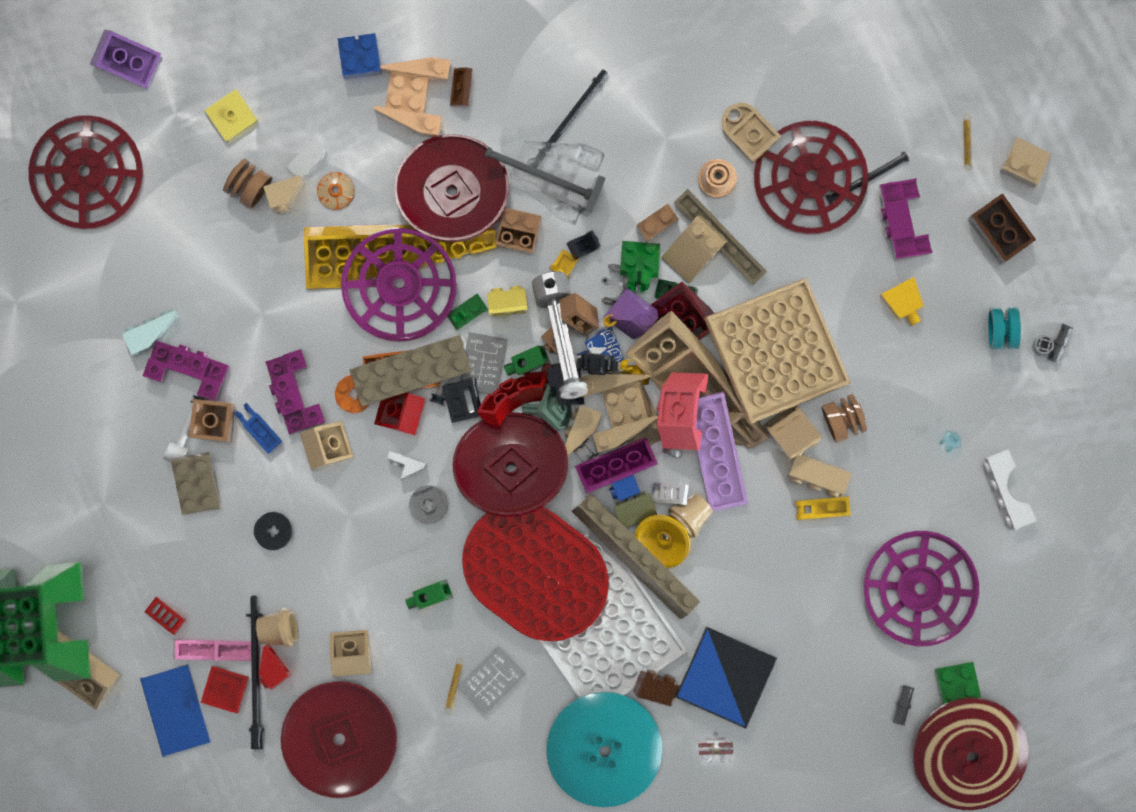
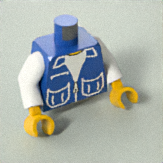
[577,314,633,373]

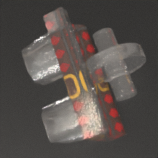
[698,732,734,763]

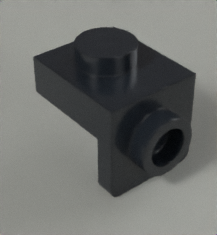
[566,230,601,260]

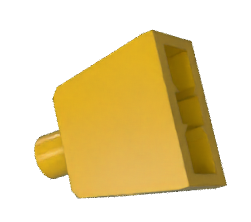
[880,277,923,326]

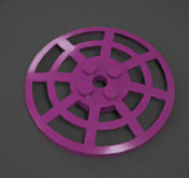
[341,228,457,342]
[863,531,979,646]

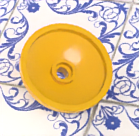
[634,515,691,568]

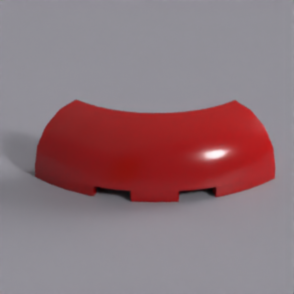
[477,372,549,427]

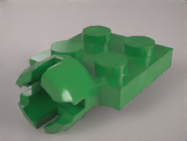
[620,241,660,293]
[935,662,981,705]

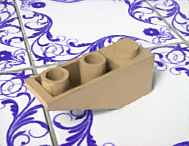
[565,405,602,456]

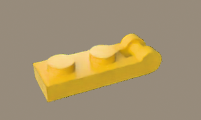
[795,496,851,520]

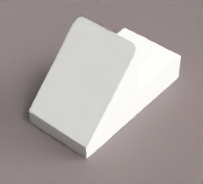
[387,451,426,480]

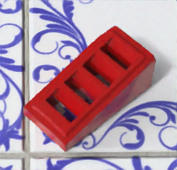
[144,597,186,635]

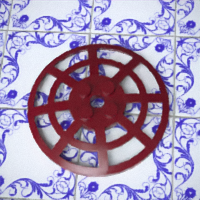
[28,115,143,229]
[754,121,868,234]

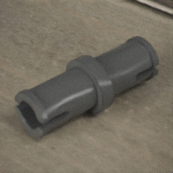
[1047,324,1073,364]
[893,685,914,726]

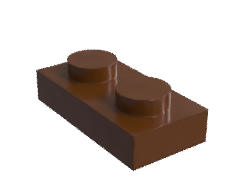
[450,67,472,107]

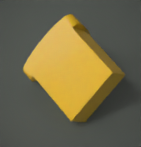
[549,249,579,280]

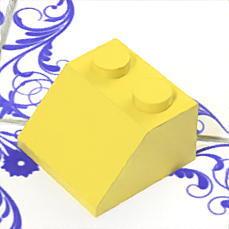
[487,286,528,317]

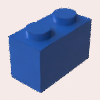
[609,475,640,501]

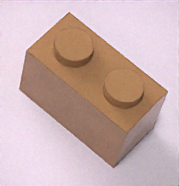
[636,204,679,243]
[559,293,599,335]

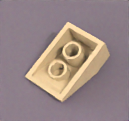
[661,215,728,283]

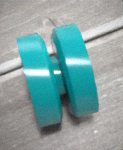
[988,307,1021,350]

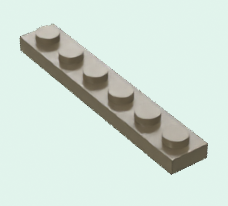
[674,189,767,285]

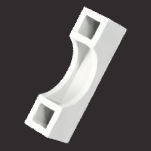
[983,449,1036,530]

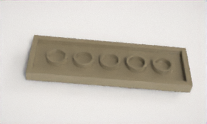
[349,335,471,407]

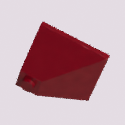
[649,281,715,340]

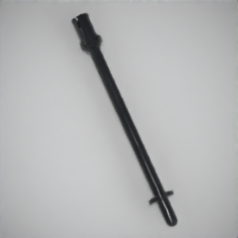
[246,595,264,750]

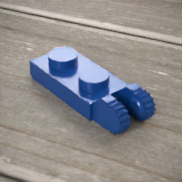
[234,403,283,454]

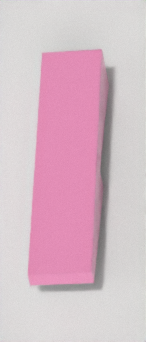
[173,640,251,661]

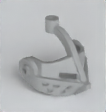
[601,264,640,305]

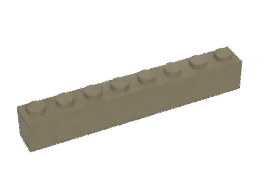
[571,493,700,620]

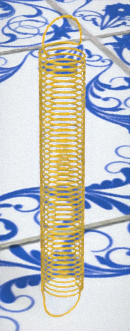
[963,114,972,170]
[444,658,463,714]

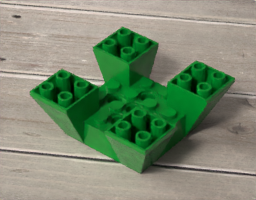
[0,562,91,687]

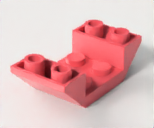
[657,372,708,451]

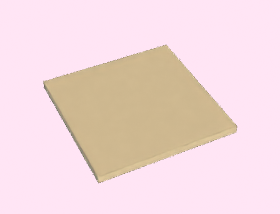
[704,278,851,425]

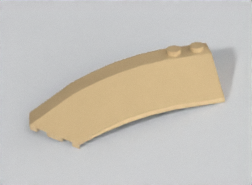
[626,311,769,448]

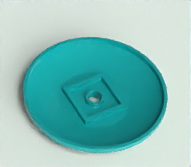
[546,692,662,807]

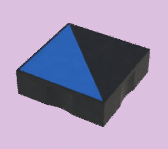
[675,626,777,729]

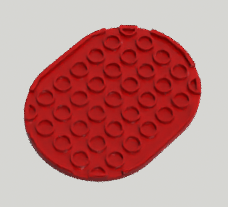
[462,507,609,642]

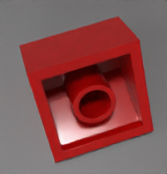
[374,393,425,435]
[259,644,292,690]

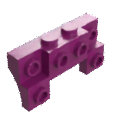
[879,178,933,260]
[142,340,230,401]
[265,349,325,435]

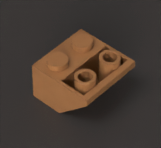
[495,208,542,253]

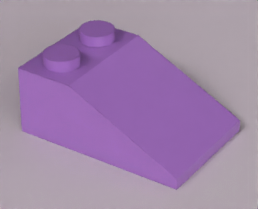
[90,29,161,88]

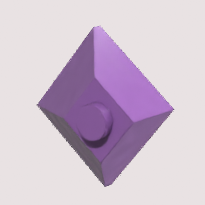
[603,288,658,340]

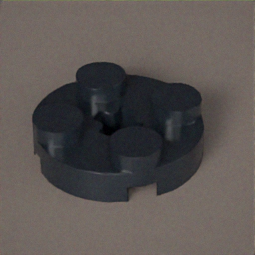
[254,512,293,550]

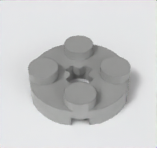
[409,485,448,524]

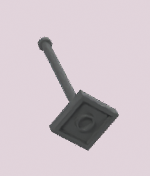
[484,146,606,216]

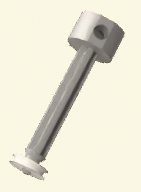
[532,272,588,399]

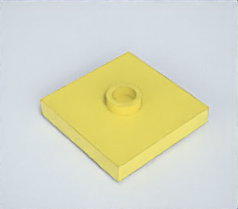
[205,89,258,142]

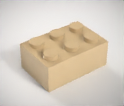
[787,455,852,498]

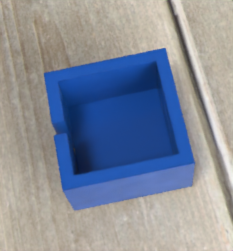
[337,33,382,80]

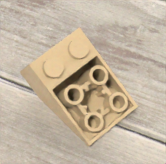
[763,406,823,459]

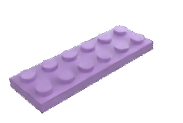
[695,392,748,511]

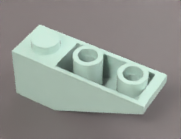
[122,309,179,356]

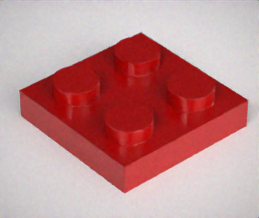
[200,665,249,714]

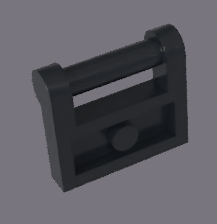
[442,377,481,423]

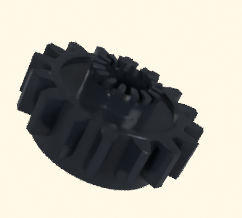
[576,354,618,375]

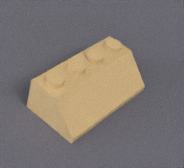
[57,630,120,710]

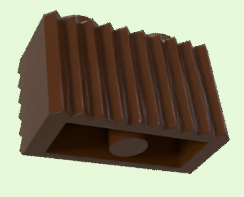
[633,670,680,707]

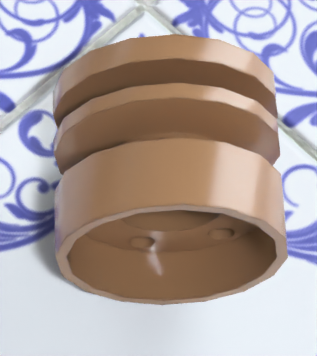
[223,158,273,210]
[821,394,867,443]

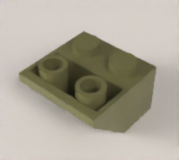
[613,491,657,528]

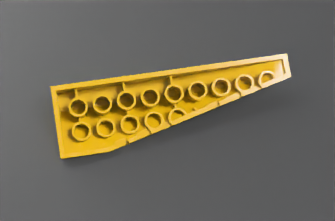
[304,225,496,289]

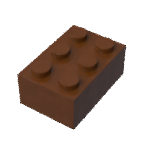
[969,193,1036,264]

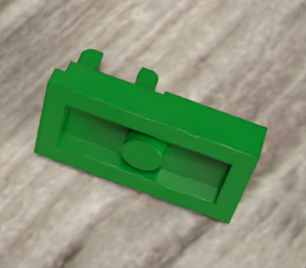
[447,293,488,331]

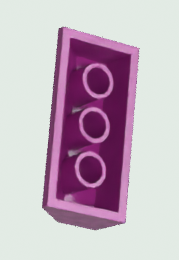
[575,437,658,494]

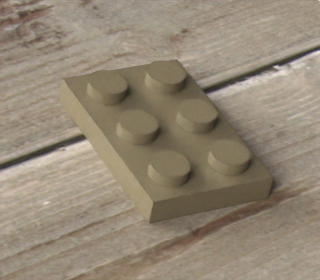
[171,452,220,515]

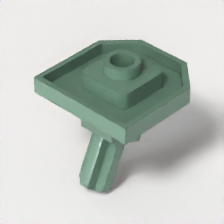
[522,383,572,430]

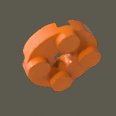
[335,375,370,413]

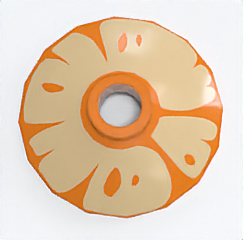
[317,172,355,210]

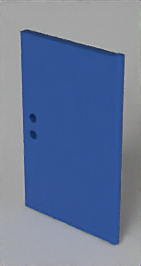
[140,665,210,757]

